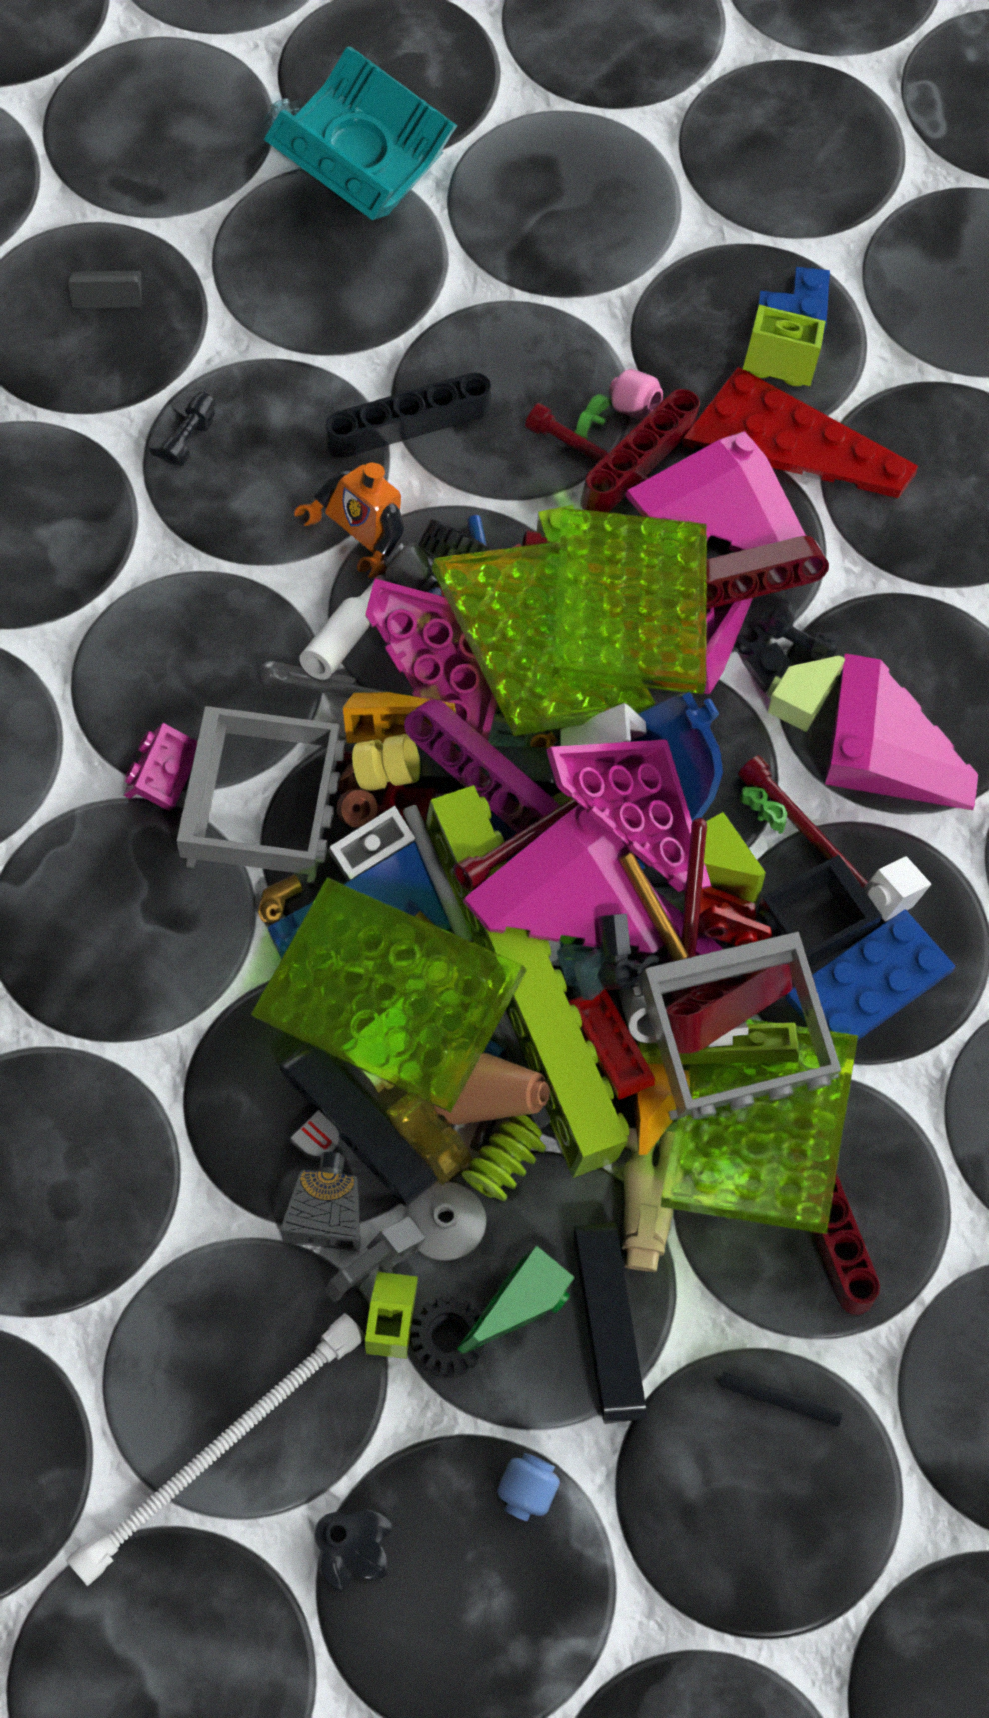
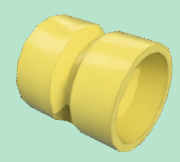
[352,734,421,791]

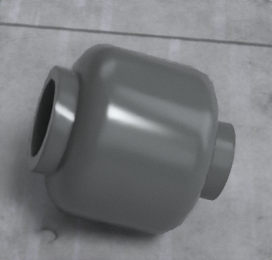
[384,543,438,592]

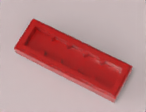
[568,987,655,1100]

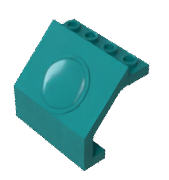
[263,46,457,221]

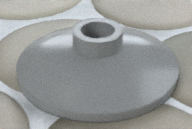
[405,1182,486,1262]

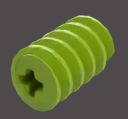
[462,1115,546,1201]

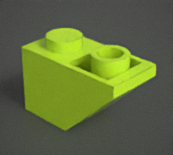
[365,1272,418,1359]

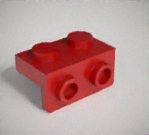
[698,887,772,947]

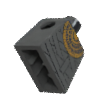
[281,1152,360,1252]

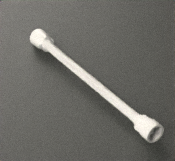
[66,1313,365,1586]

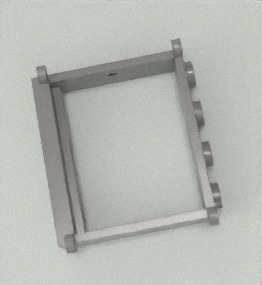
[177,706,346,885]
[632,932,841,1120]

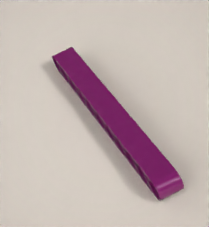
[404,699,724,986]

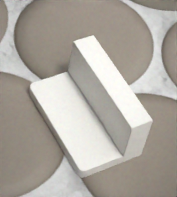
[560,703,646,746]

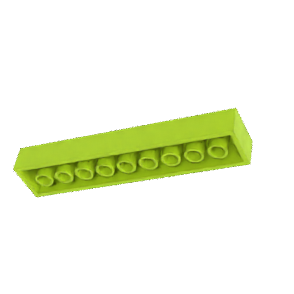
[425,785,630,1178]

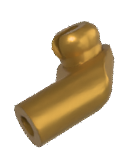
[258,874,303,924]

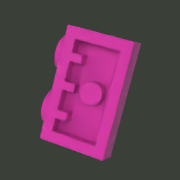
[123,723,198,811]

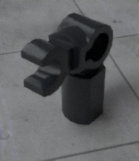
[598,914,659,990]

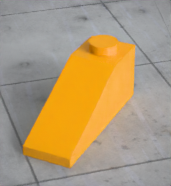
[343,692,456,743]
[632,1064,690,1155]

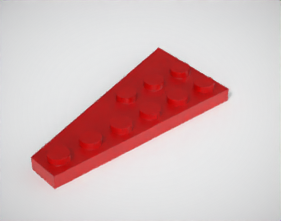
[682,367,918,498]

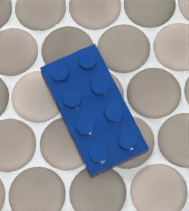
[785,909,955,1055]

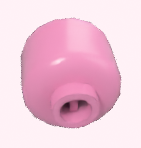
[609,369,663,420]

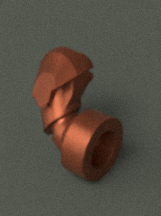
[337,763,378,828]

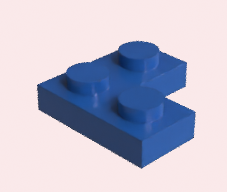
[758,267,830,334]

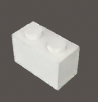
[328,806,415,882]

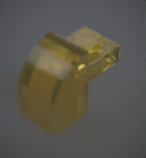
[386,1086,472,1185]

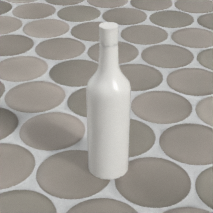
[299,575,389,680]

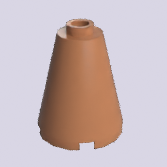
[432,1045,550,1125]

